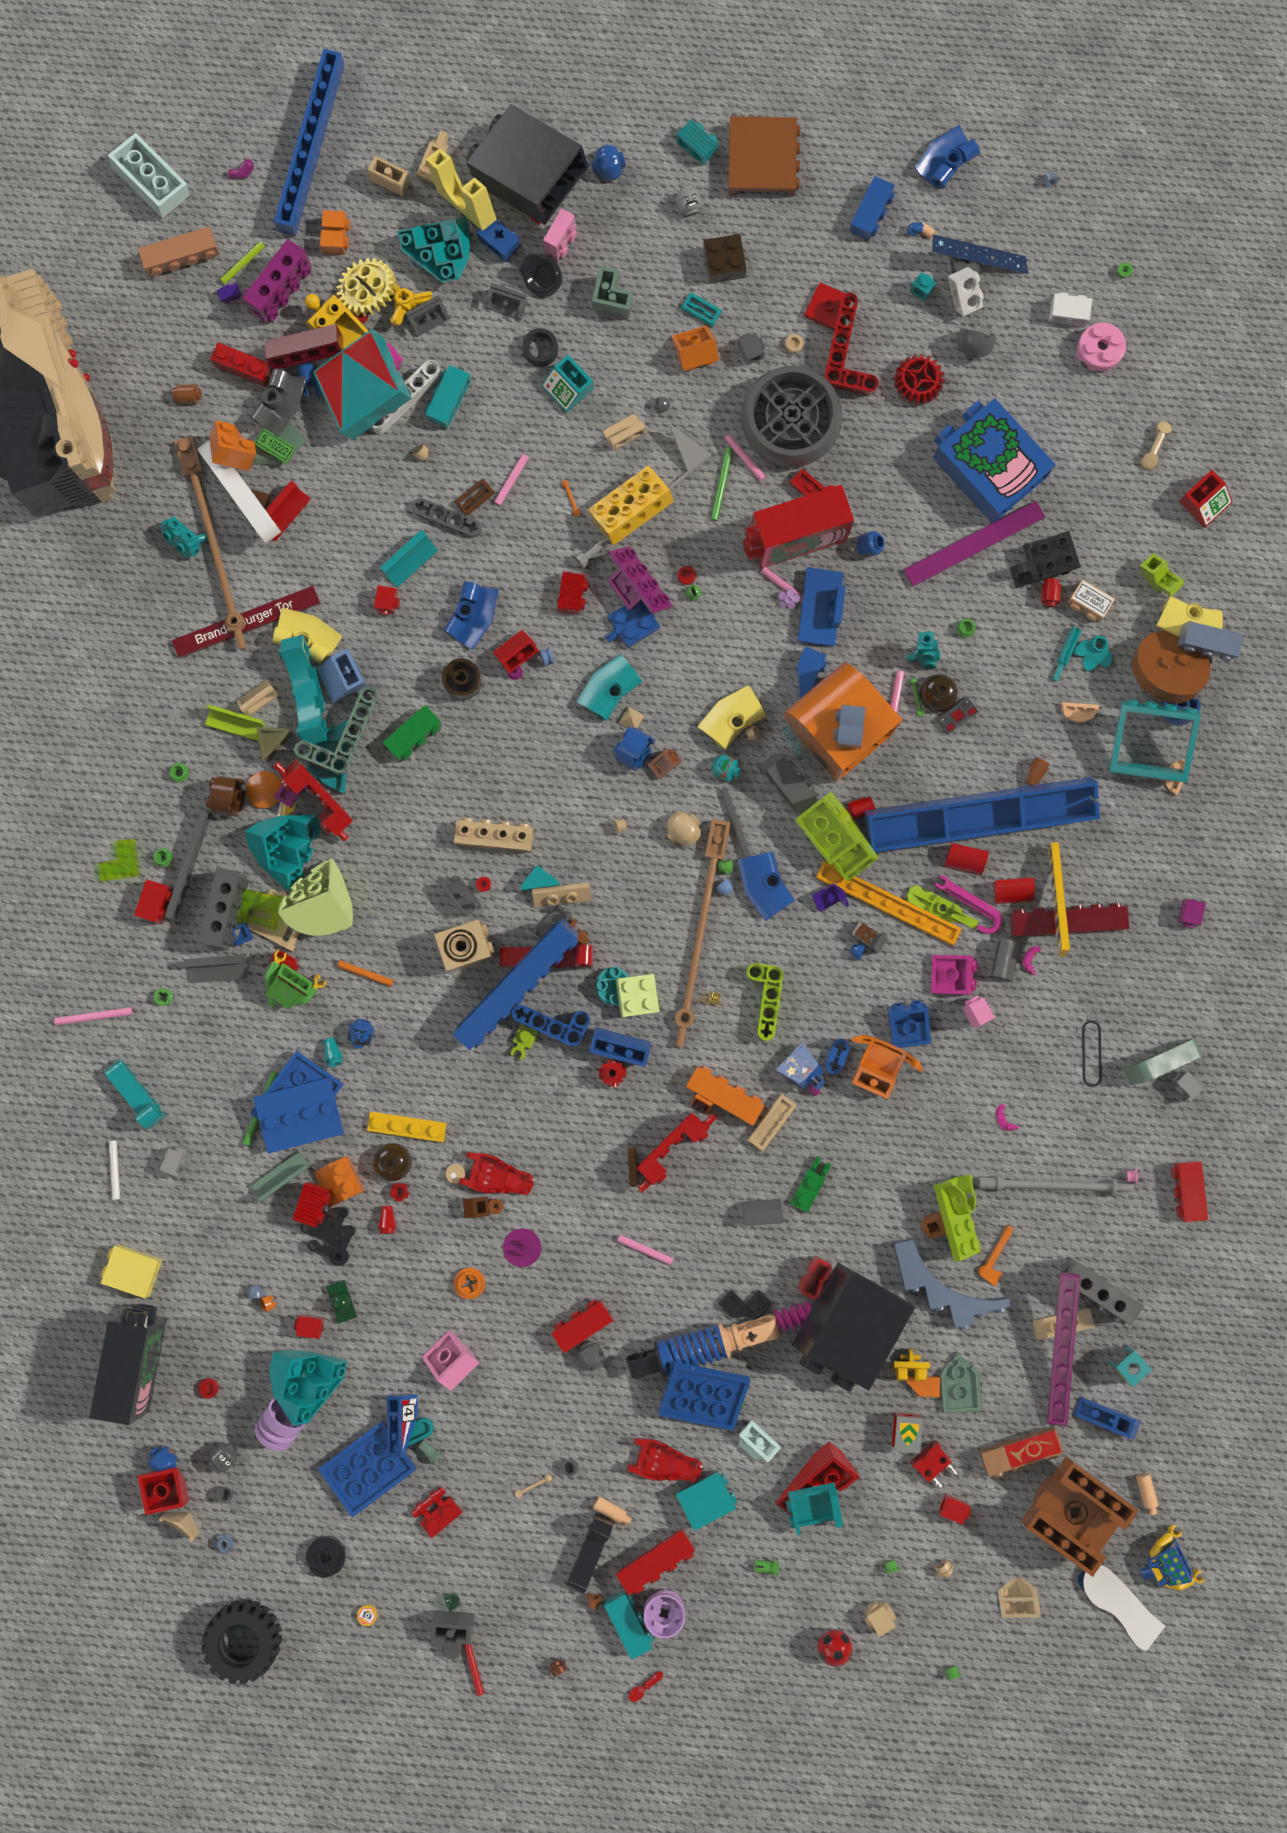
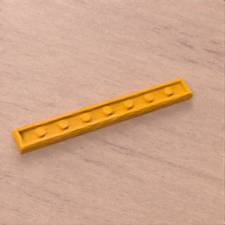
[816,861,962,946]

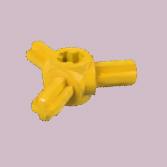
[390,282,433,326]

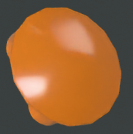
[245,771,282,808]

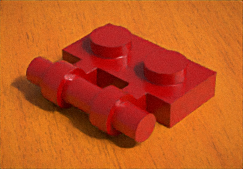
[411,1486,463,1538]

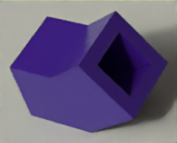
[216,283,241,304]

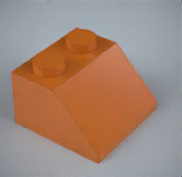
[671,325,719,371]
[314,1156,365,1207]

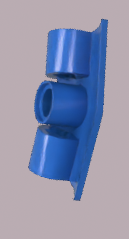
[915,125,980,189]
[443,581,499,650]
[738,852,795,921]

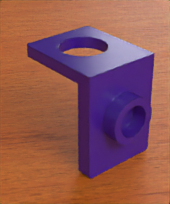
[812,883,849,912]

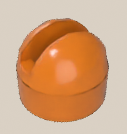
[260,1295,276,1313]

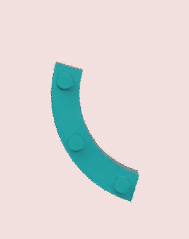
[278,635,327,744]

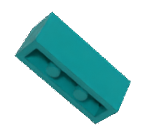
[425,365,471,429]
[604,1590,654,1660]

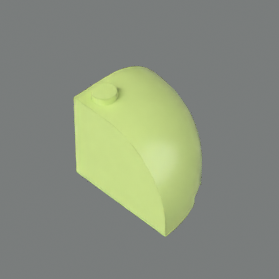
[278,859,353,936]

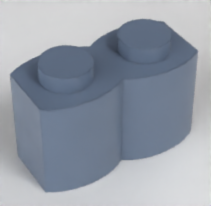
[833,705,865,749]

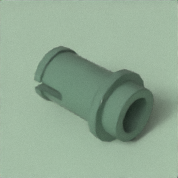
[417,1439,442,1464]

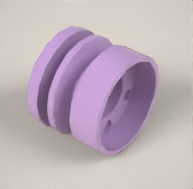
[255,1398,305,1451]
[644,1589,685,1638]

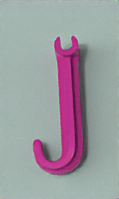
[934,876,1002,934]

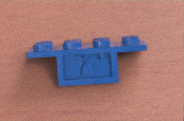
[798,567,846,647]

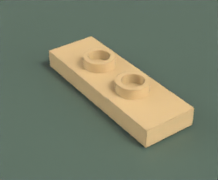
[532,882,591,907]
[747,1094,797,1152]
[1032,1308,1095,1340]

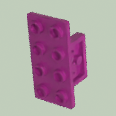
[607,546,673,614]

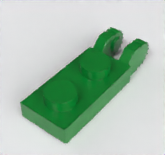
[790,1156,832,1213]

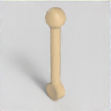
[515,1474,552,1498]

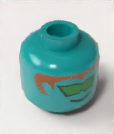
[711,754,741,782]

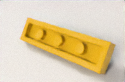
[367,1111,447,1142]

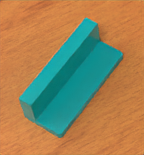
[380,529,438,587]

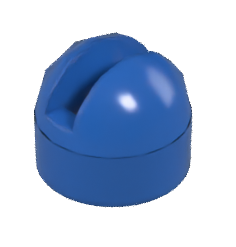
[850,944,866,961]

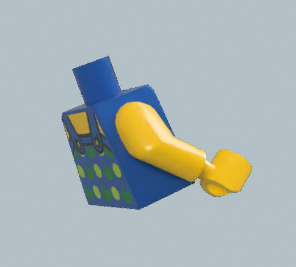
[1141,1524,1204,1591]

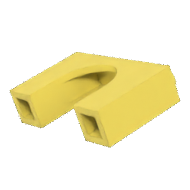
[426,149,497,231]

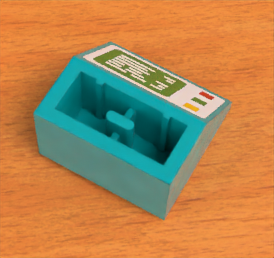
[541,354,594,414]

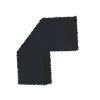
[718,1289,773,1318]

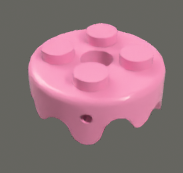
[1077,323,1126,373]

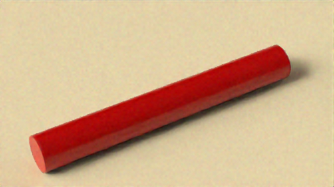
[463,1643,484,1696]

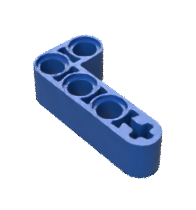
[512,1005,590,1046]

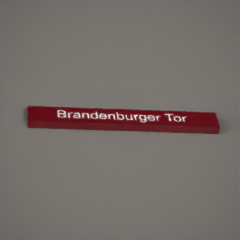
[172,586,321,659]

